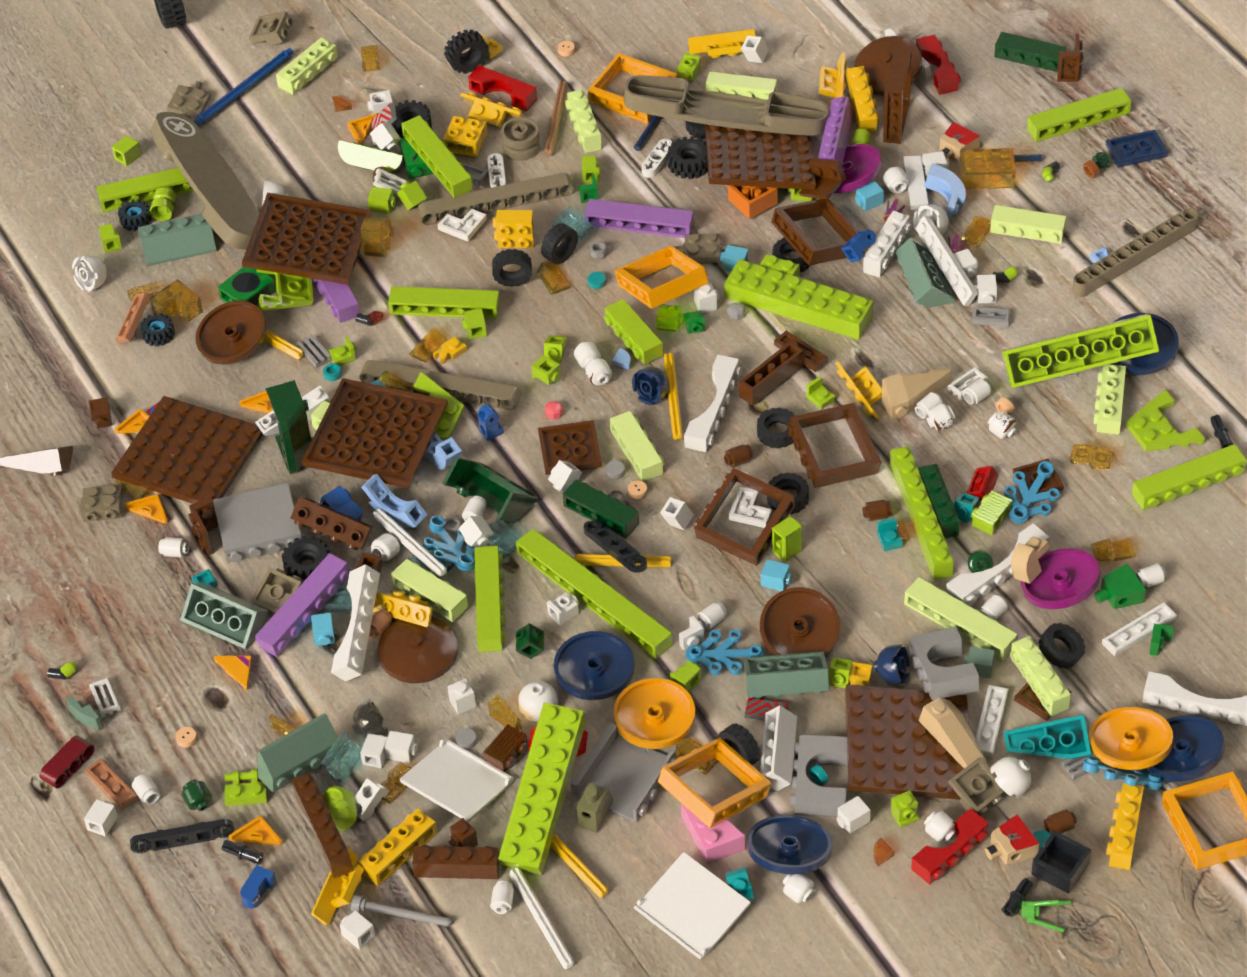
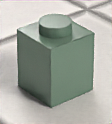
[964,647,994,678]

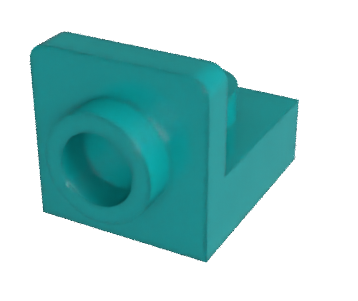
[954,492,980,523]
[877,518,903,552]
[725,867,754,901]

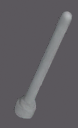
[351,894,452,927]

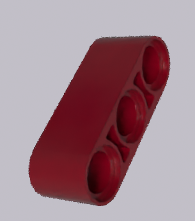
[39,735,95,789]

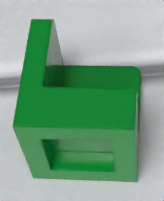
[578,174,598,203]

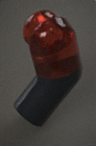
[355,311,383,326]

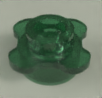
[1092,152,1112,168]

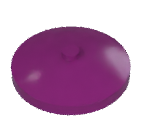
[834,144,882,193]
[1021,548,1101,609]

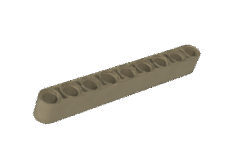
[418,173,574,225]
[1072,208,1198,297]
[359,360,521,411]

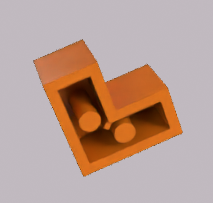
[728,185,778,219]

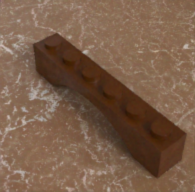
[291,772,354,878]

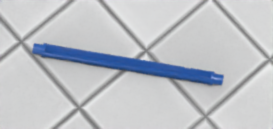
[193,48,294,126]

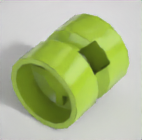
[149,188,177,221]

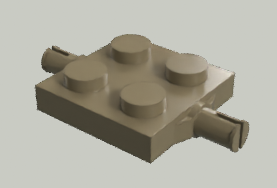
[167,81,211,118]
[673,234,733,263]

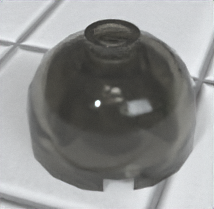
[351,699,389,739]

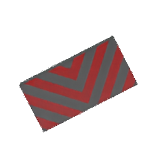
[745,697,788,721]

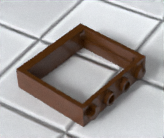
[883,48,912,144]
[771,198,863,266]
[787,403,882,488]
[694,468,795,566]

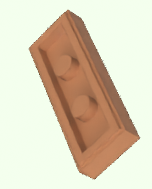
[116,292,151,344]
[85,758,138,810]

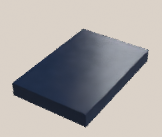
[1105,130,1168,168]

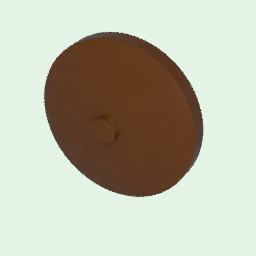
[854,36,922,95]
[196,301,267,365]
[760,587,840,657]
[378,616,458,683]

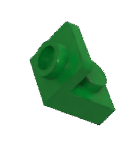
[683,311,706,334]
[1149,623,1174,656]

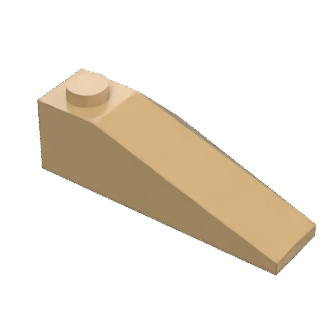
[882,368,951,419]
[919,697,989,768]

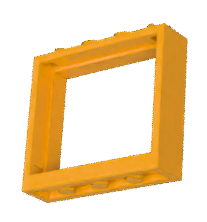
[588,53,678,124]
[615,245,708,309]
[658,738,772,828]
[1161,771,1247,870]

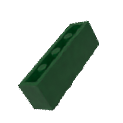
[994,32,1067,72]
[918,464,960,539]
[563,479,639,539]

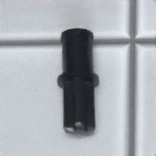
[1210,415,1234,449]
[221,840,264,865]
[1001,878,1033,917]

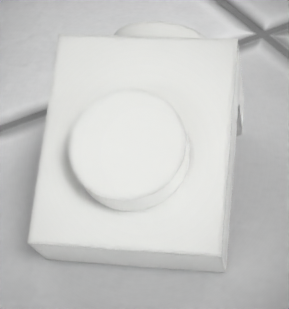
[679,616,705,651]

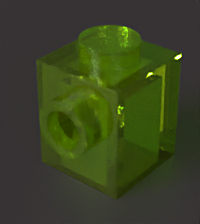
[656,304,684,332]

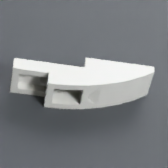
[255,386,331,436]

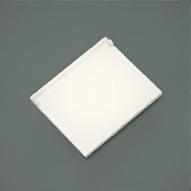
[400,738,514,822]
[634,852,751,960]

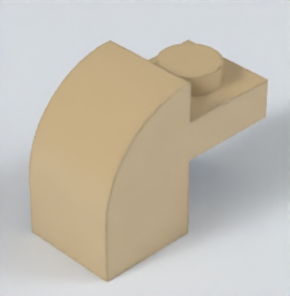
[1011,536,1050,584]

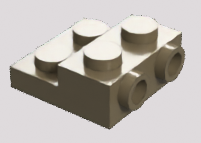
[249,11,293,45]
[81,484,122,522]
[250,567,304,614]
[948,757,1005,816]

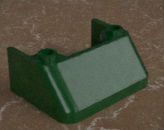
[265,380,313,475]
[442,457,538,524]

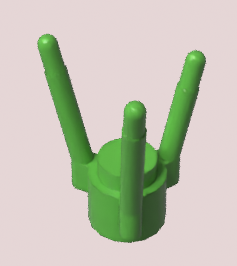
[1021,900,1072,932]

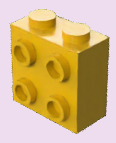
[443,116,488,157]
[493,210,535,248]

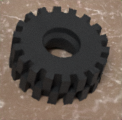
[444,29,490,74]
[391,100,432,138]
[667,136,708,179]
[282,536,331,582]

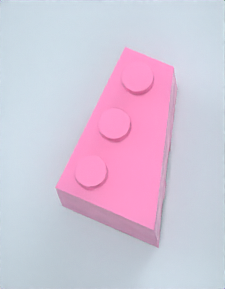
[681,795,745,864]

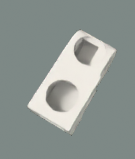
[355,778,389,821]

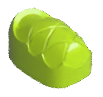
[323,786,357,831]

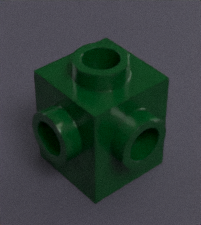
[515,623,544,659]

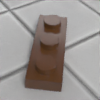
[774,330,828,372]

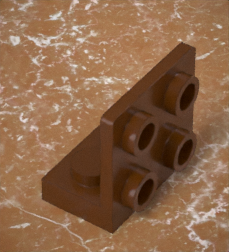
[1057,34,1083,82]
[799,158,846,199]
[188,497,219,555]

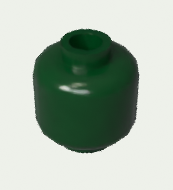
[967,549,993,573]
[181,779,212,811]

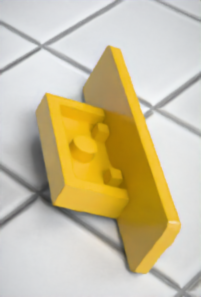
[688,29,755,58]
[818,52,847,98]
[460,92,525,128]
[835,361,882,420]
[373,590,432,627]
[311,846,364,925]

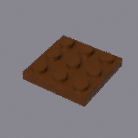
[538,420,602,475]

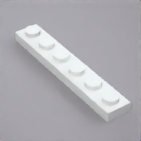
[915,216,978,306]

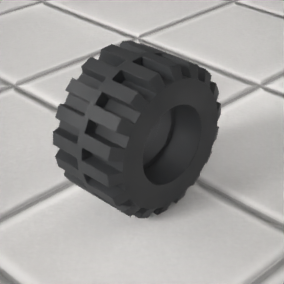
[154,0,186,29]

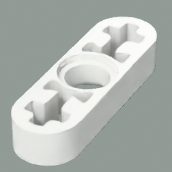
[641,139,672,178]
[487,153,506,188]

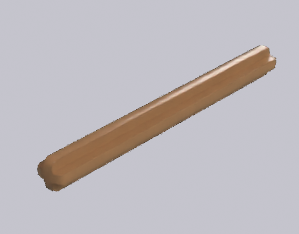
[545,81,568,156]

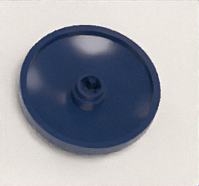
[1111,313,1179,375]
[554,631,635,700]
[1146,715,1225,782]
[747,815,832,875]

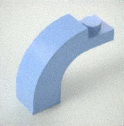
[924,163,966,221]
[425,433,462,470]
[361,474,427,528]

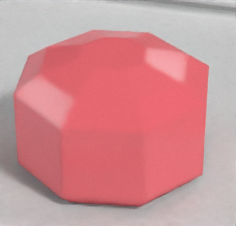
[544,401,564,420]

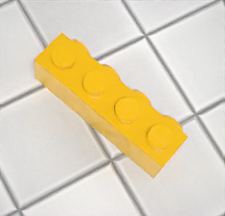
[846,66,880,133]
[1106,783,1144,870]
[358,808,437,887]

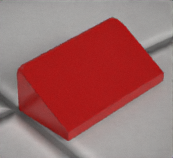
[966,466,998,501]

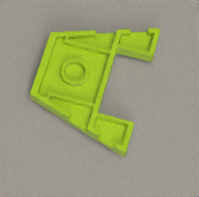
[257,269,314,311]
[413,372,465,440]
[1126,390,1205,451]

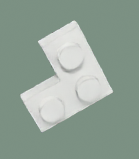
[438,209,487,242]
[729,487,772,528]

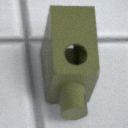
[577,783,614,833]

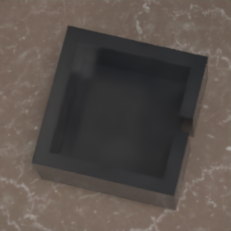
[1031,830,1092,894]

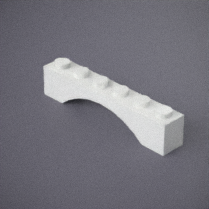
[684,354,741,452]
[946,524,1049,606]
[331,565,380,681]
[1142,671,1247,726]

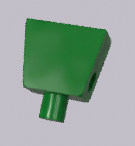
[1094,563,1146,609]

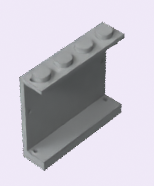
[213,483,302,563]
[570,722,677,823]

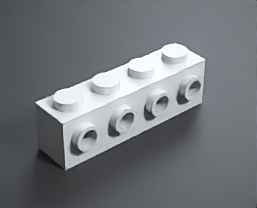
[863,211,911,278]
[760,705,797,791]

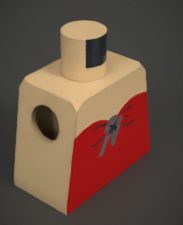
[940,122,980,161]
[985,814,1039,865]

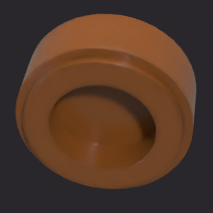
[1083,160,1100,178]

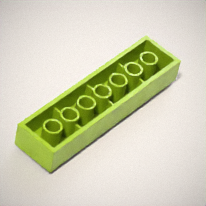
[724,259,874,340]
[1001,314,1159,388]
[498,702,587,875]

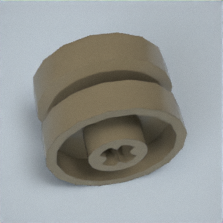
[501,117,540,161]

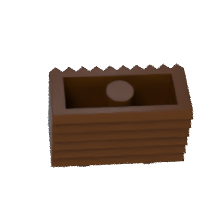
[483,724,528,772]

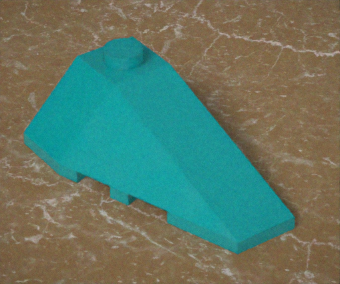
[1003,714,1092,759]

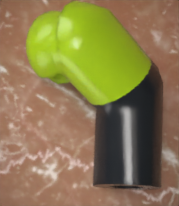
[1042,161,1060,182]
[993,266,1018,282]
[47,661,77,680]

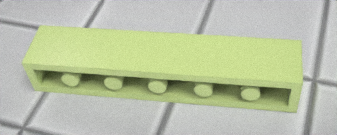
[904,577,1018,662]

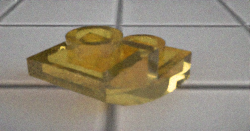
[961,215,991,247]
[1069,444,1115,470]
[1091,538,1136,562]
[381,762,412,804]

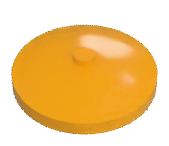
[614,678,695,749]
[1089,707,1173,770]

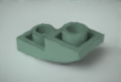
[66,695,103,731]

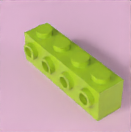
[604,299,663,365]

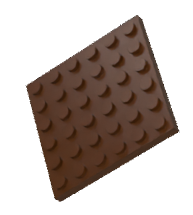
[705,124,816,190]
[242,192,371,285]
[302,378,448,489]
[111,396,263,504]
[845,684,969,800]

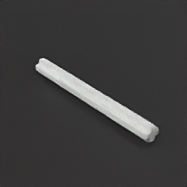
[373,508,447,577]
[510,867,574,969]

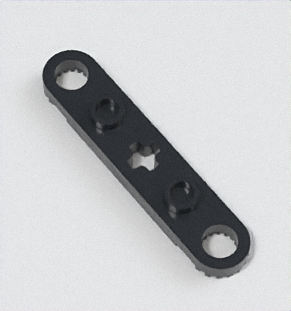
[584,520,647,573]
[130,819,234,853]

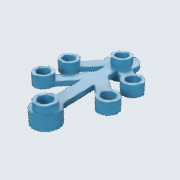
[1004,461,1060,524]
[423,516,475,571]
[685,629,764,676]
[1083,756,1164,790]

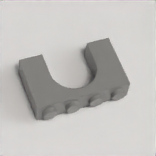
[907,627,979,700]
[791,735,848,817]

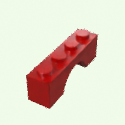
[915,34,961,95]
[468,65,537,112]
[911,808,989,885]

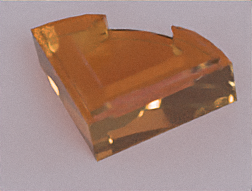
[333,96,352,112]
[897,520,910,541]
[873,838,895,866]

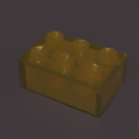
[959,148,1016,189]

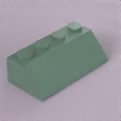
[138,214,217,266]
[895,238,956,308]
[180,582,268,649]
[743,651,829,698]
[258,713,339,793]

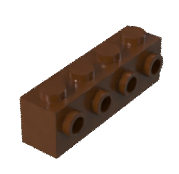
[739,341,804,406]
[290,495,373,550]
[412,845,500,879]

